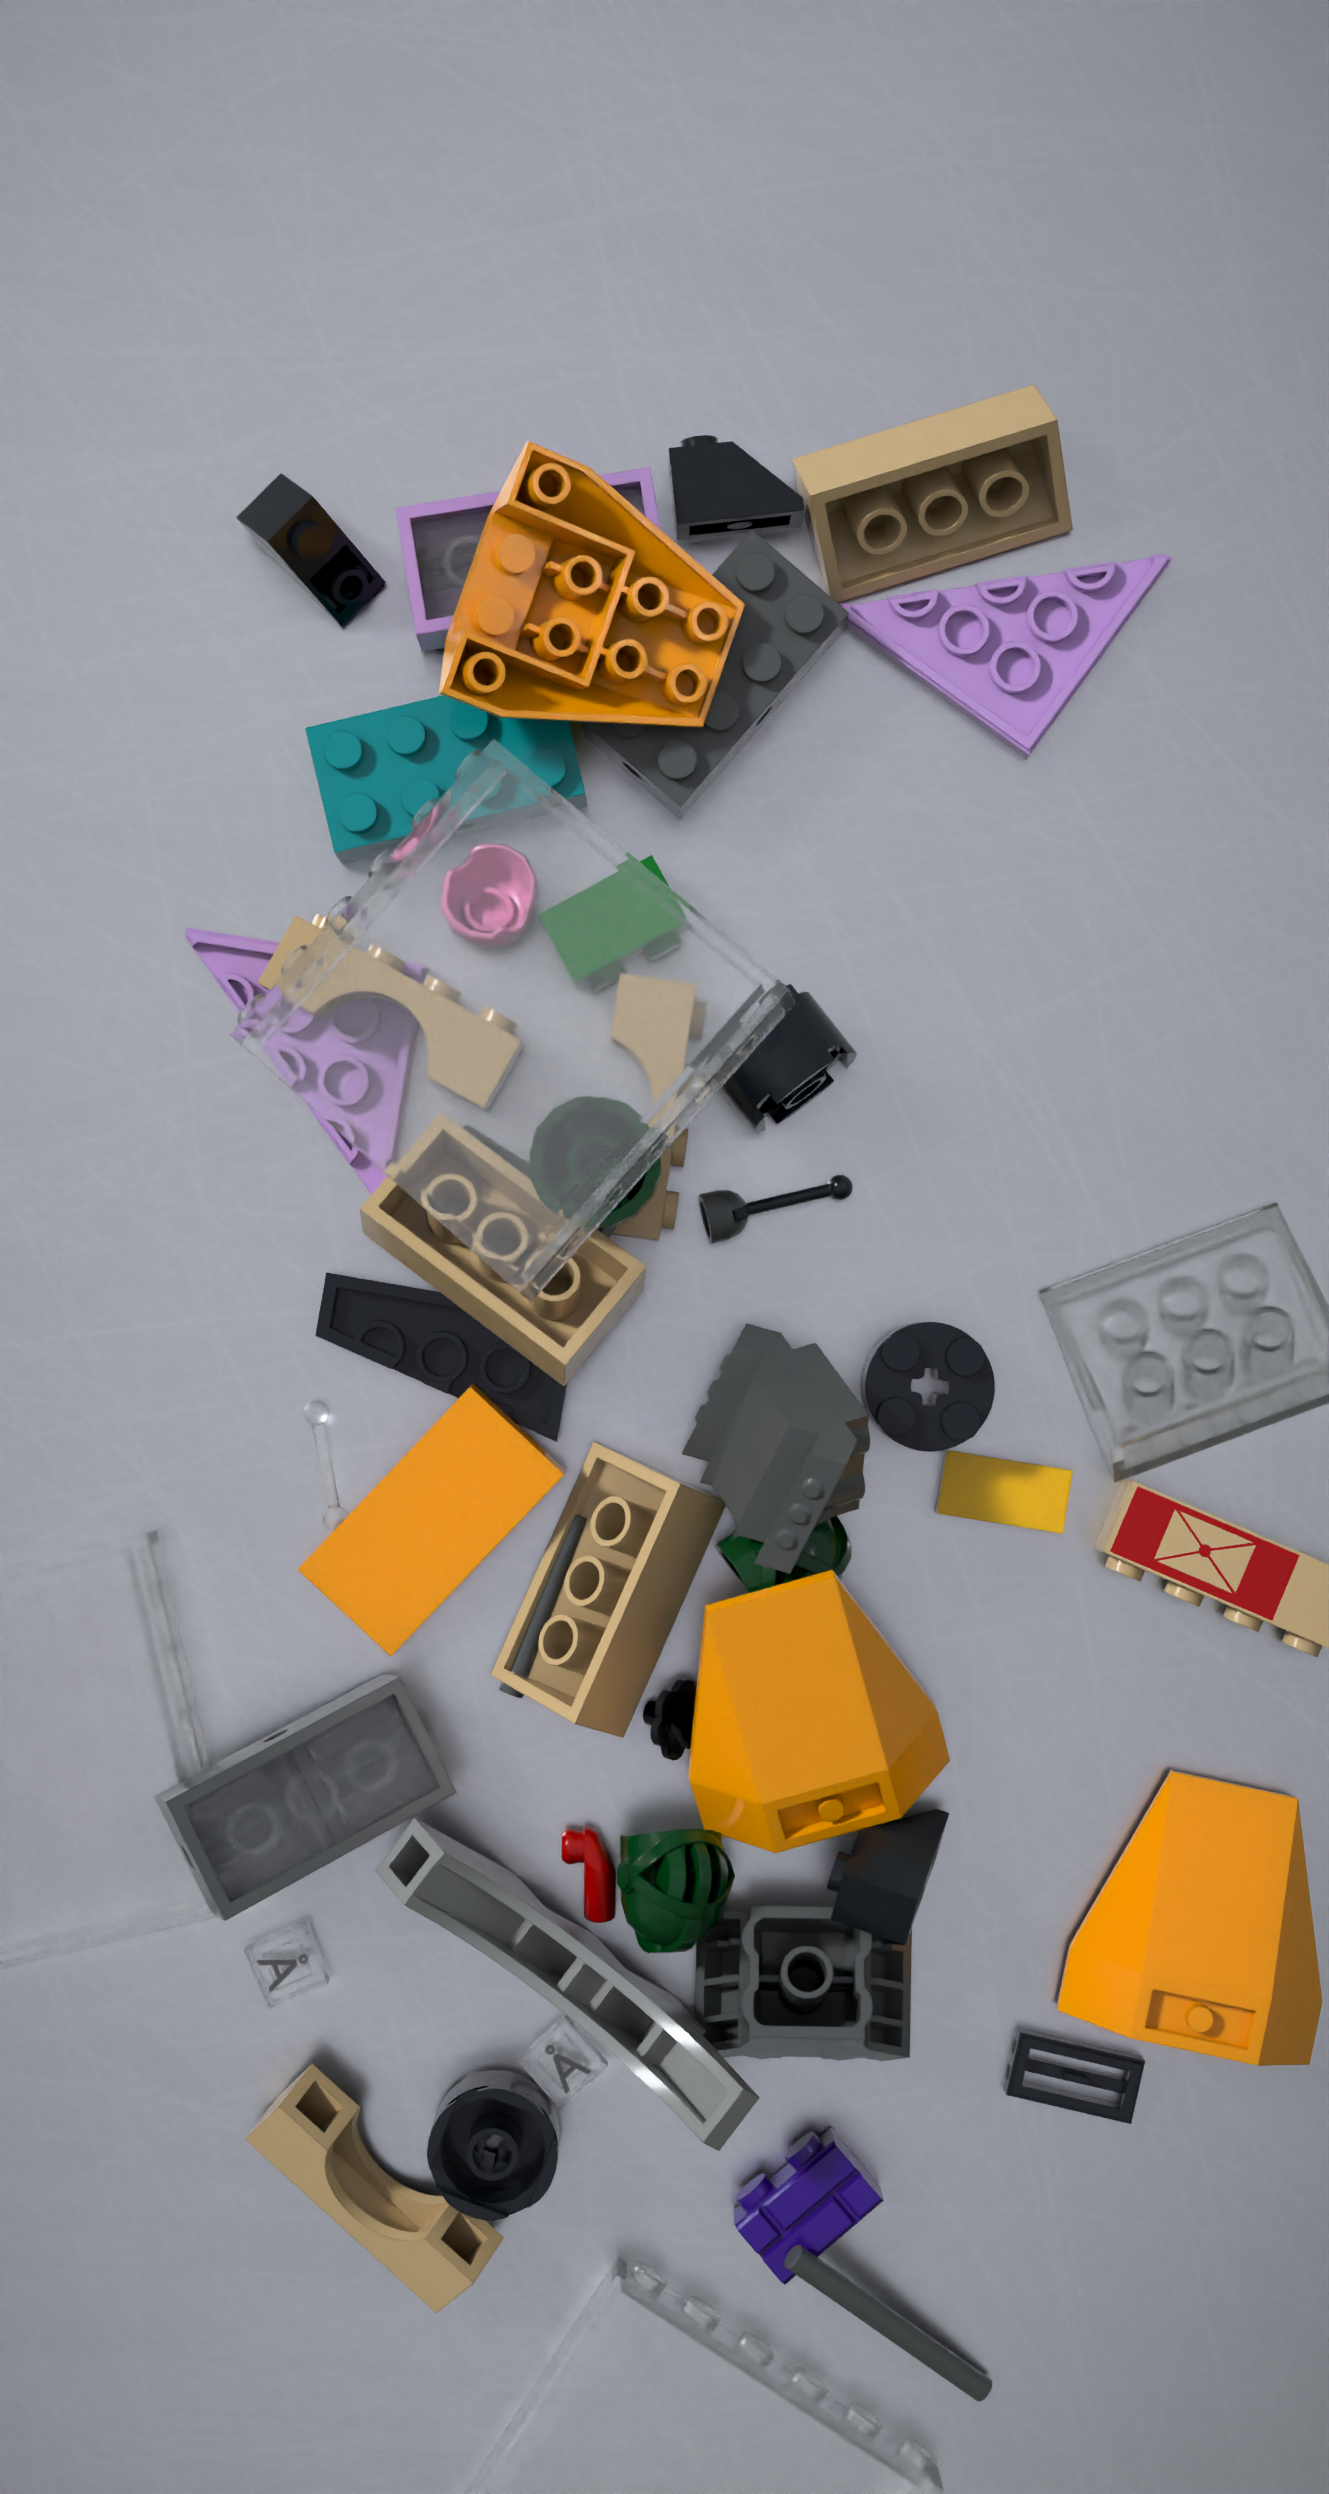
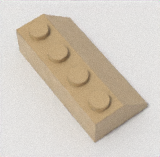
[792,384,1073,603]
[491,1442,726,1738]

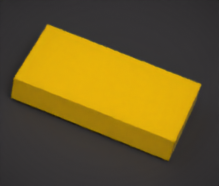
[935,1450,1073,1534]

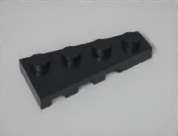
[315,1273,568,1442]

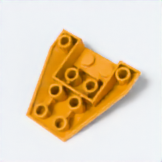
[439,441,745,728]
[688,1570,950,1853]
[1056,1770,1322,2066]

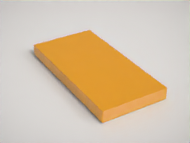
[297,1384,566,1656]

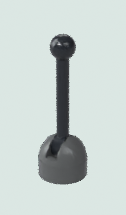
[699,1175,853,1244]

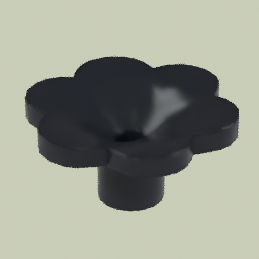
[643,1678,696,1761]

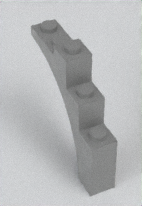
[375,1818,760,2151]

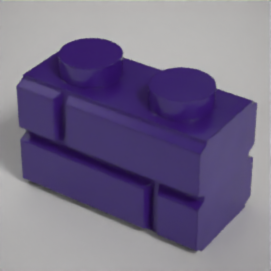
[733,2128,884,2285]

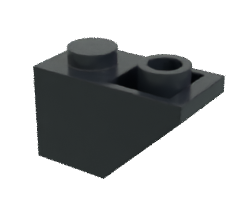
[236,473,386,627]

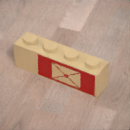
[1094,1477,1329,1657]

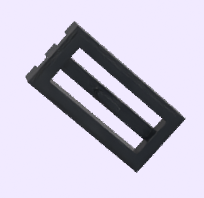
[1004,2027,1145,2124]

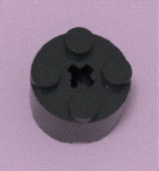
[708,984,857,1133]
[860,1322,995,1452]
[427,2070,560,2221]

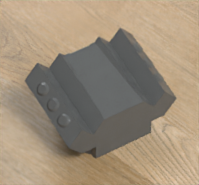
[682,1324,870,1574]
[695,1905,912,2061]

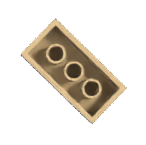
[360,1113,647,1386]

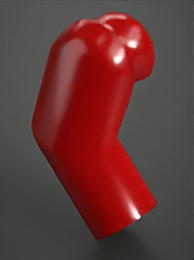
[562,1826,616,1923]

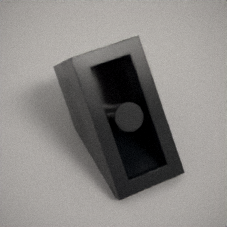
[668,435,804,540]
[827,1809,949,1945]

